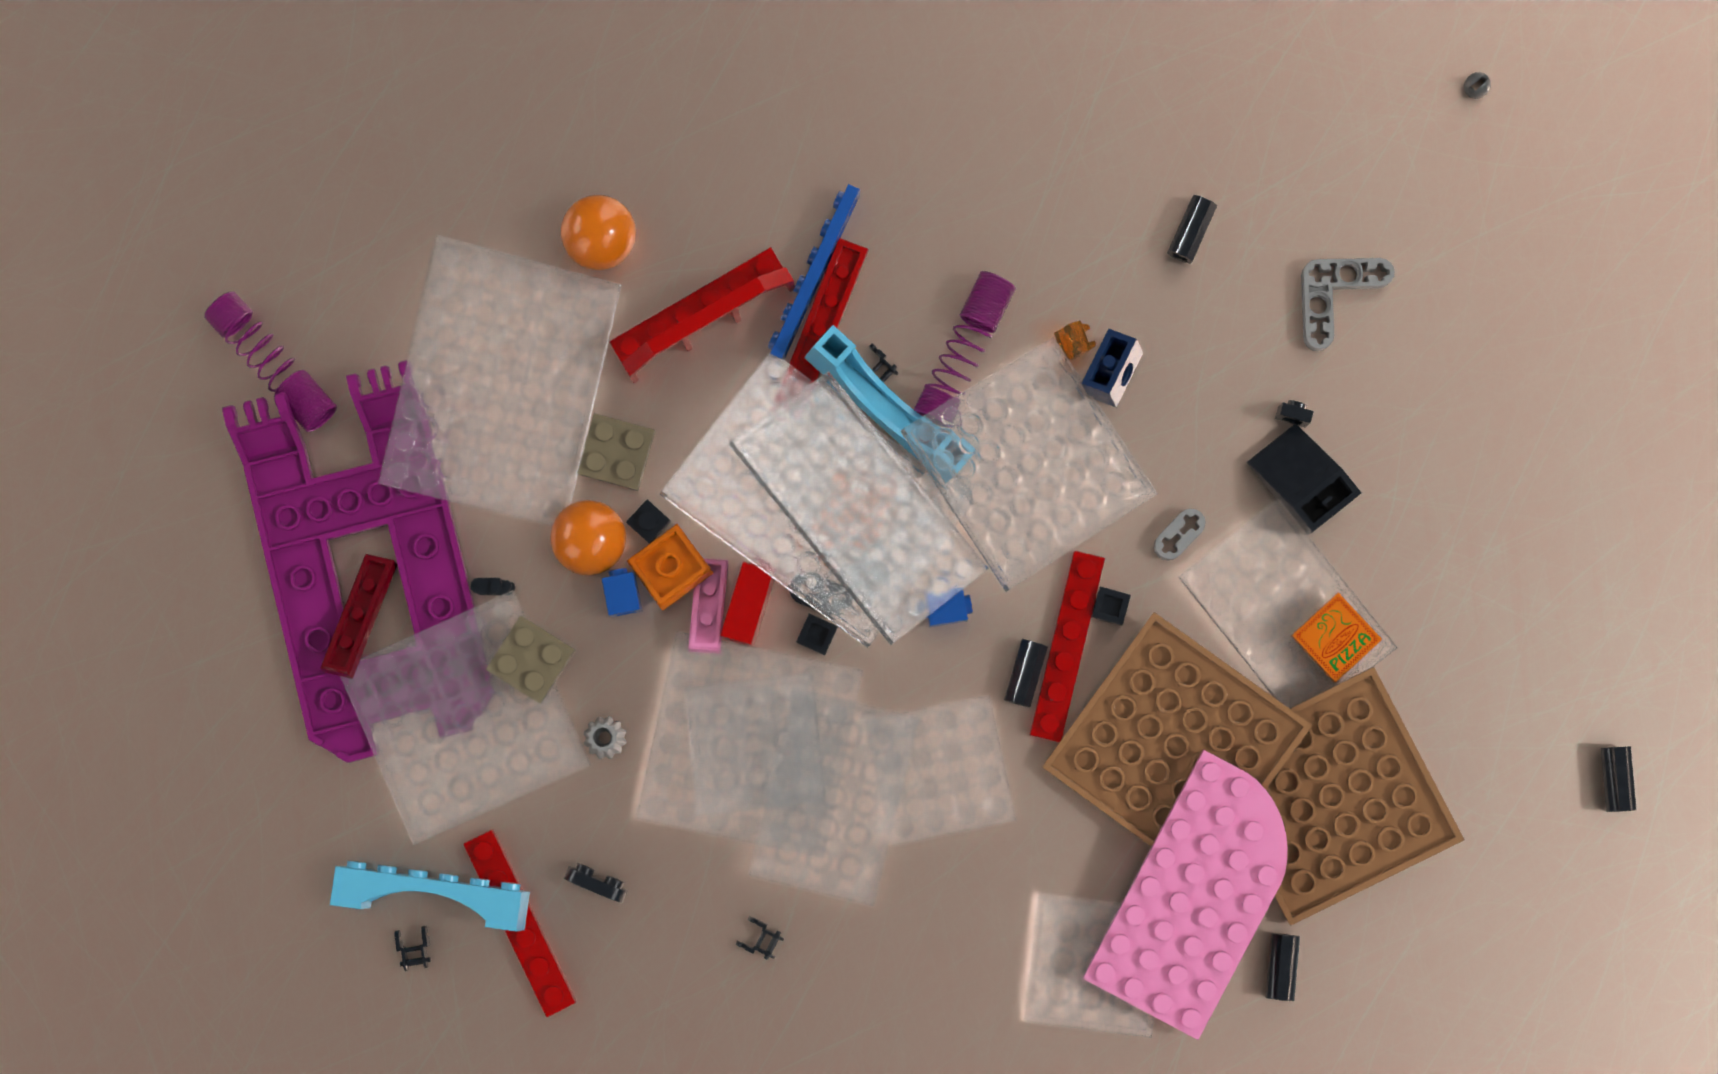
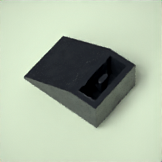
[1246,423,1362,536]

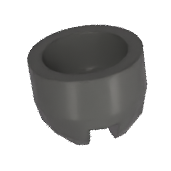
[1464,72,1491,99]

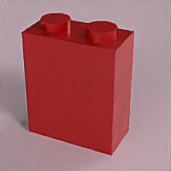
[720,559,776,648]

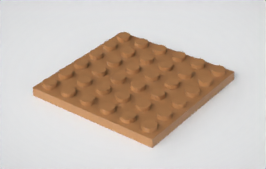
[1042,612,1313,846]
[1266,667,1465,926]

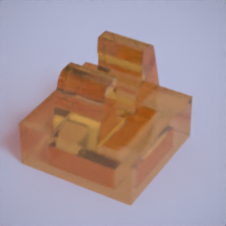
[1054,320,1096,362]

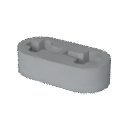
[1154,509,1206,561]

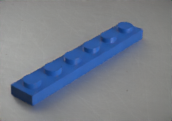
[768,184,860,364]

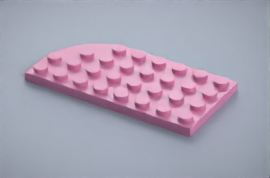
[1083,749,1288,1040]

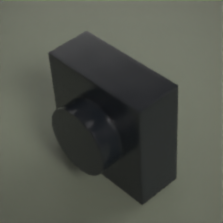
[1275,400,1314,428]
[626,499,671,544]
[1091,586,1131,626]
[796,613,838,656]

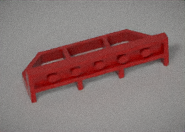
[609,247,795,383]

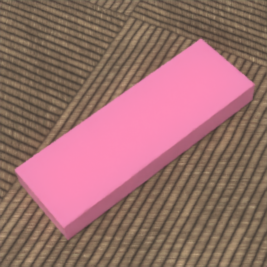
[688,559,729,654]

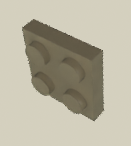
[577,413,655,491]
[486,615,576,704]

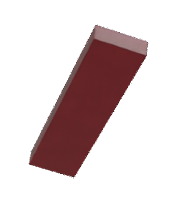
[320,554,397,679]

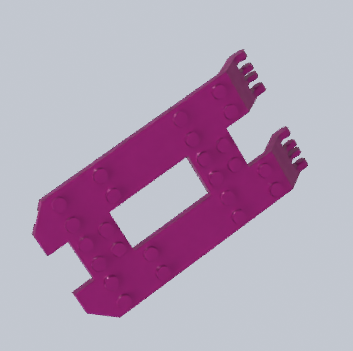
[222,359,496,763]

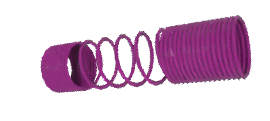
[913,271,1016,428]
[204,291,337,432]

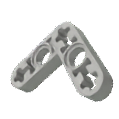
[1301,258,1395,351]

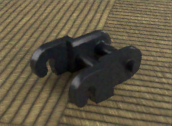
[869,343,899,383]
[470,578,516,596]
[736,916,784,960]
[394,926,431,972]

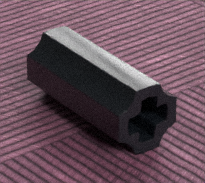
[1167,195,1218,264]
[1004,639,1048,708]
[1601,746,1637,812]
[1265,933,1300,1001]

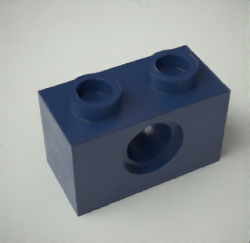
[1081,328,1143,408]

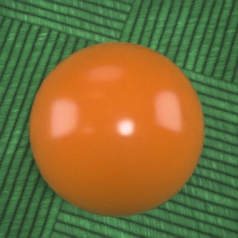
[561,195,636,270]
[550,500,626,576]

